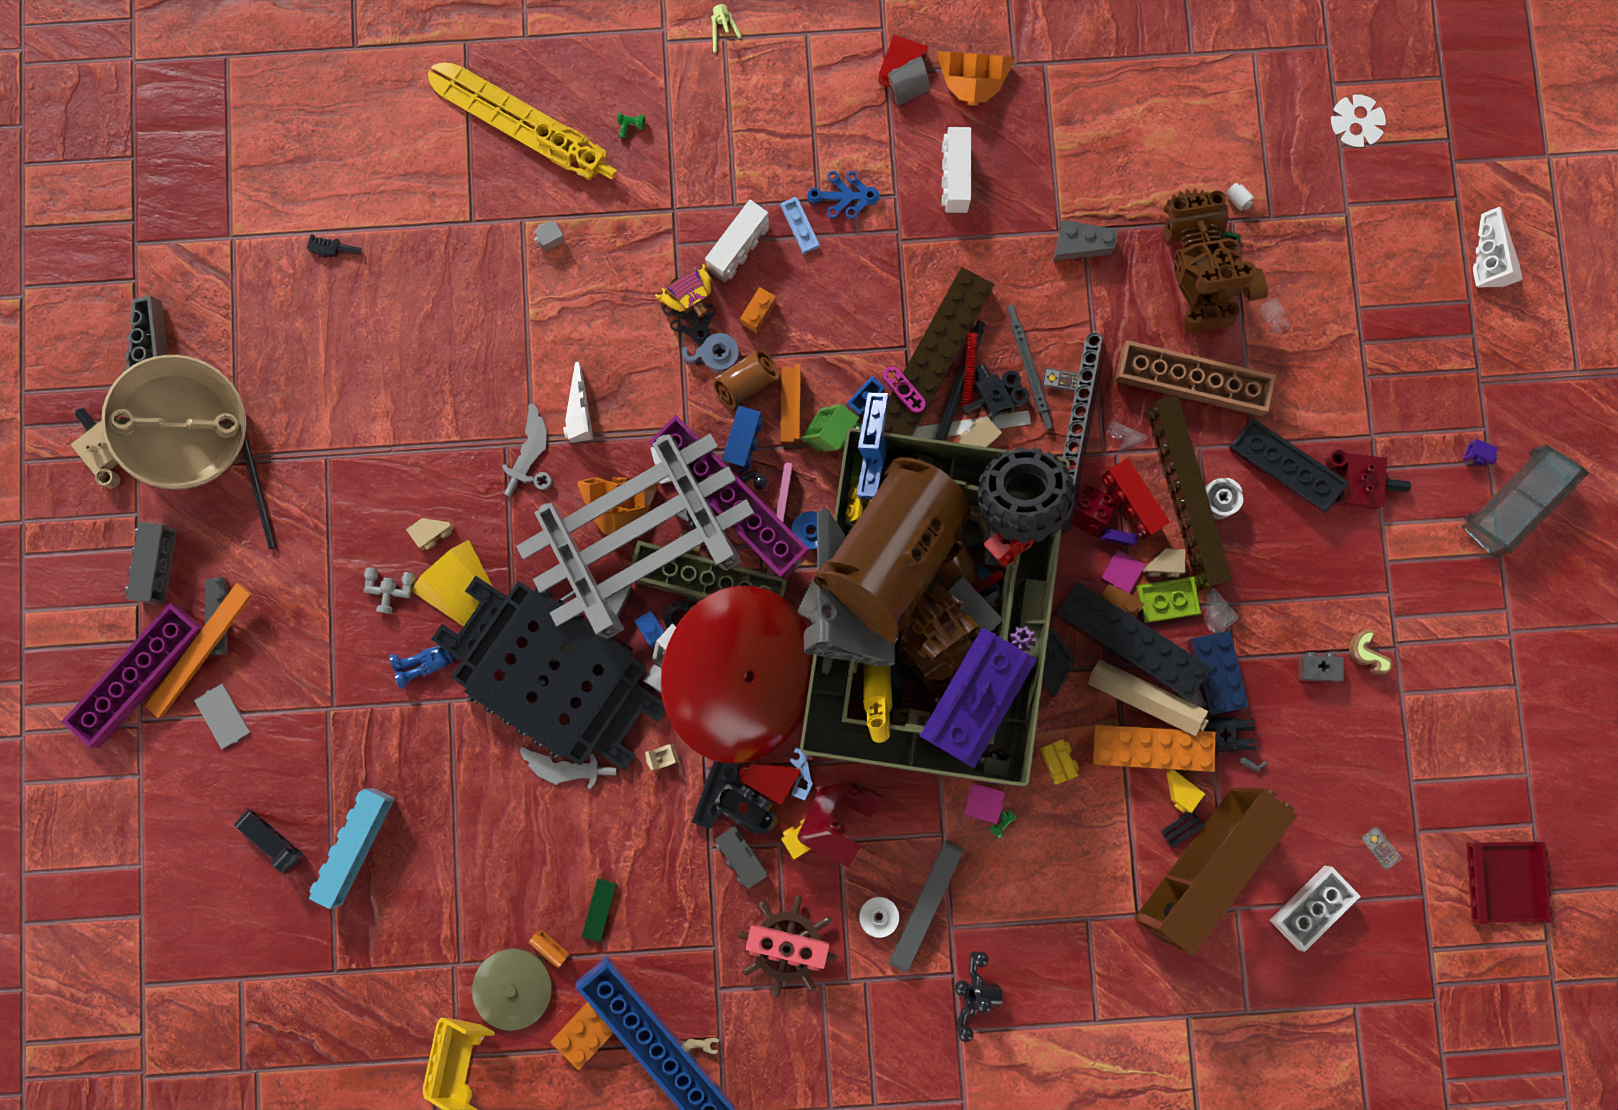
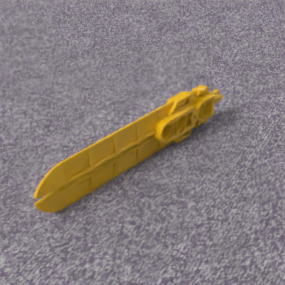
[428,63,618,180]

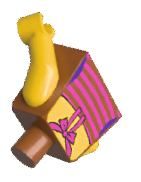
[655,264,711,317]

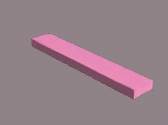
[767,463,793,576]

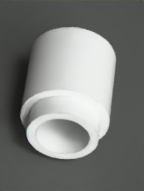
[1226,183,1254,211]

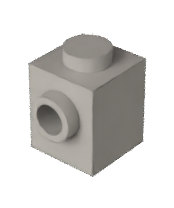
[534,220,565,252]

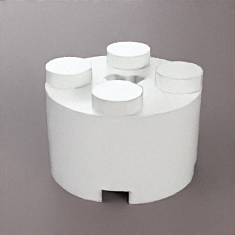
[1205,478,1243,520]

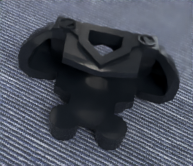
[714,783,778,834]

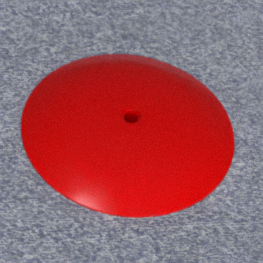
[661,586,814,763]

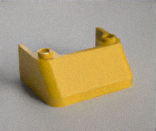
[423,1018,495,1110]

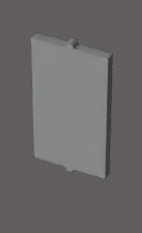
[194,684,251,749]

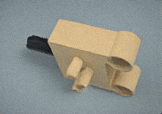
[71,407,120,489]

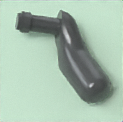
[1240,757,1267,772]

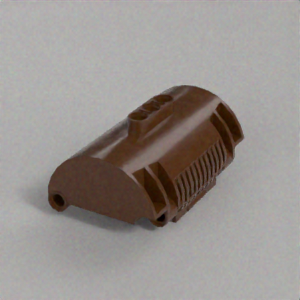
[813,457,970,644]

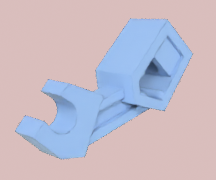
[790,748,813,800]

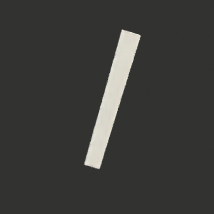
[913,410,1031,439]

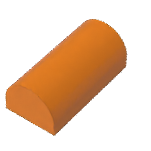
[528,929,570,968]

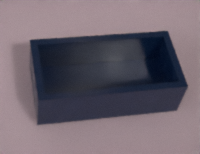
[1187,631,1248,715]

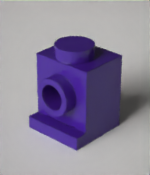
[1463,439,1498,465]

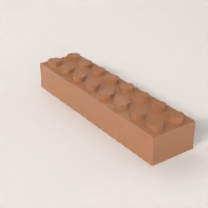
[1114,340,1276,417]

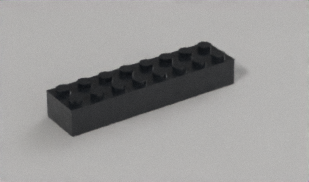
[1056,582,1212,702]

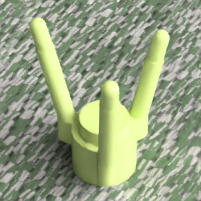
[711,4,741,53]

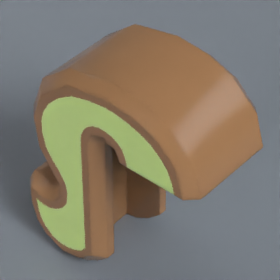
[1349,629,1393,675]

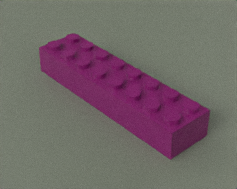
[61,603,203,748]

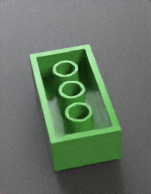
[800,404,859,452]

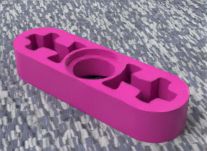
[883,366,925,414]

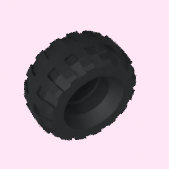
[978,447,1075,543]

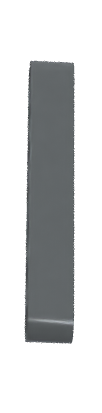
[888,839,964,973]

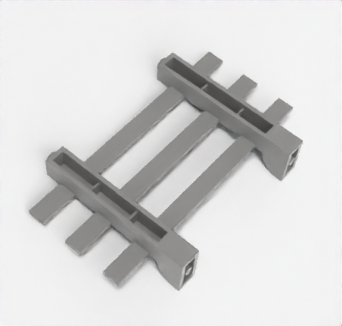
[516,433,755,639]

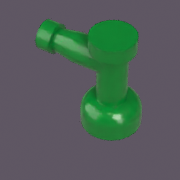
[617,113,646,139]
[989,810,1017,840]

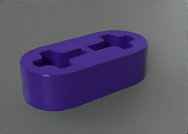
[1101,529,1139,546]

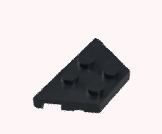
[1042,629,1076,698]

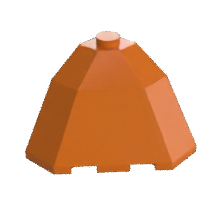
[937,51,1015,105]
[578,478,659,535]

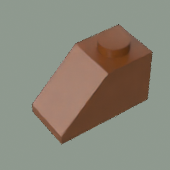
[1101,584,1144,618]

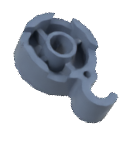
[683,333,739,373]

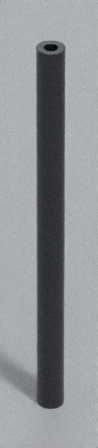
[242,439,277,549]

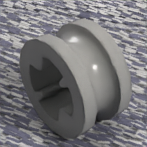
[534,472,552,491]

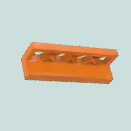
[781,364,801,443]

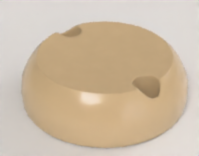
[101,355,246,490]

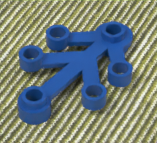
[807,171,880,220]

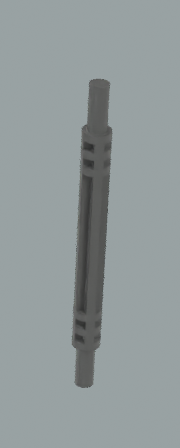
[1007,304,1053,431]

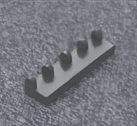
[205,577,227,656]

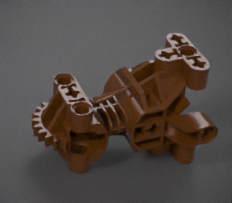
[1162,188,1268,332]
[894,583,980,710]

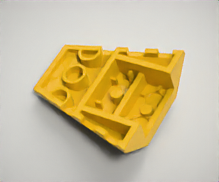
[411,540,493,627]

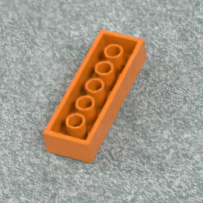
[1093,725,1216,772]

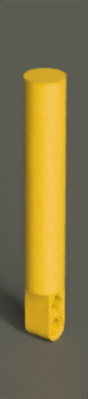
[863,663,892,743]

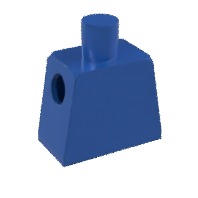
[635,610,665,650]

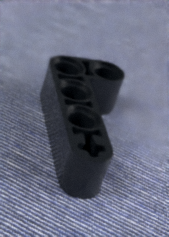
[234,808,305,874]

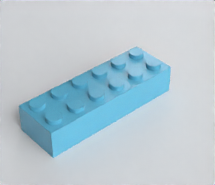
[309,788,395,909]

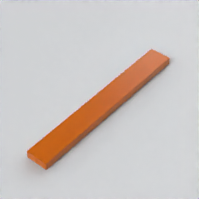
[145,583,253,718]

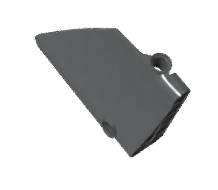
[804,508,899,667]

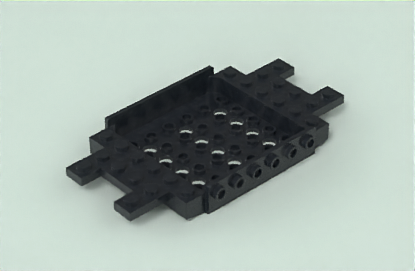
[431,576,665,771]

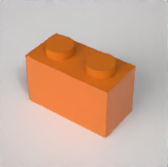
[740,287,776,334]

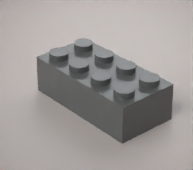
[125,522,177,605]

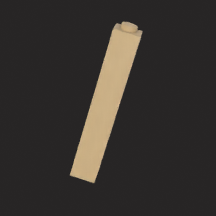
[1088,660,1208,736]

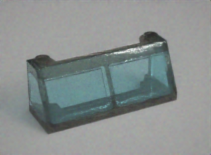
[1461,444,1589,558]

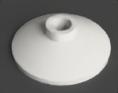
[860,897,899,938]

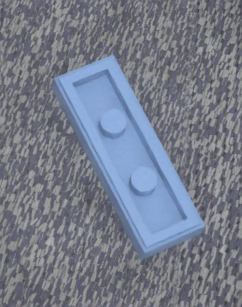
[780,197,820,255]

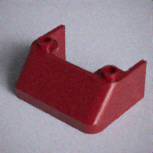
[797,781,882,868]

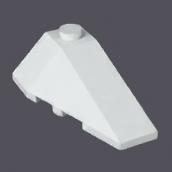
[1473,207,1523,287]
[563,362,593,443]

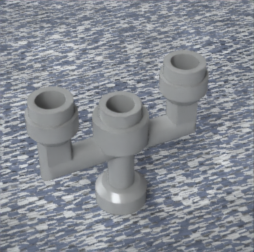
[364,568,416,614]

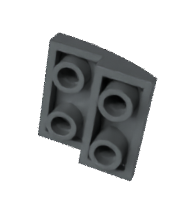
[888,56,930,107]

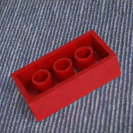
[1102,458,1170,540]

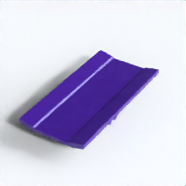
[920,628,1037,768]

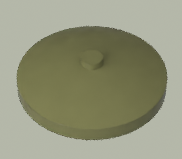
[472,948,553,1031]

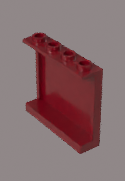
[1466,841,1553,924]

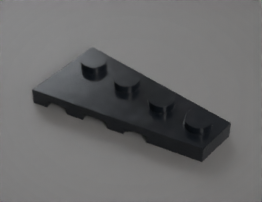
[691,760,755,829]

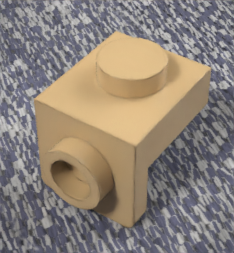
[645,743,680,771]

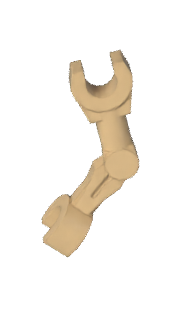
[683,1038,719,1054]

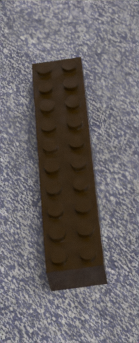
[883,267,995,436]
[1147,395,1232,590]

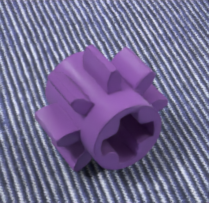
[1010,626,1036,652]

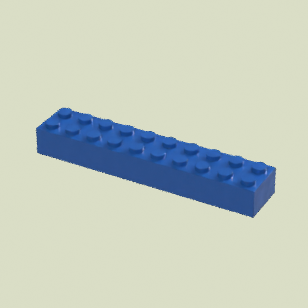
[576,955,736,1110]

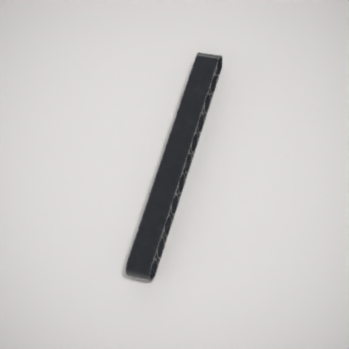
[1061,332,1106,533]

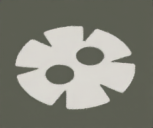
[1331,95,1386,147]

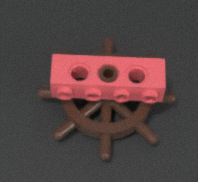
[737,895,837,997]

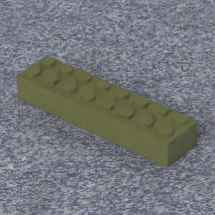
[631,541,788,600]

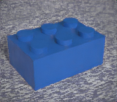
[722,406,764,473]

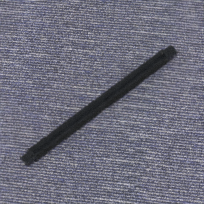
[934,320,985,441]

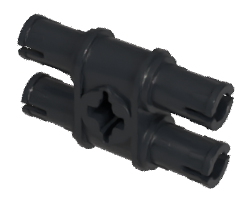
[1199,716,1256,754]

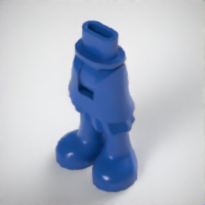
[389,646,458,689]

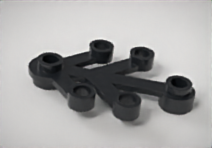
[662,278,716,345]

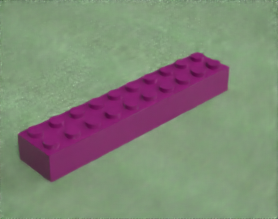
[649,415,813,580]

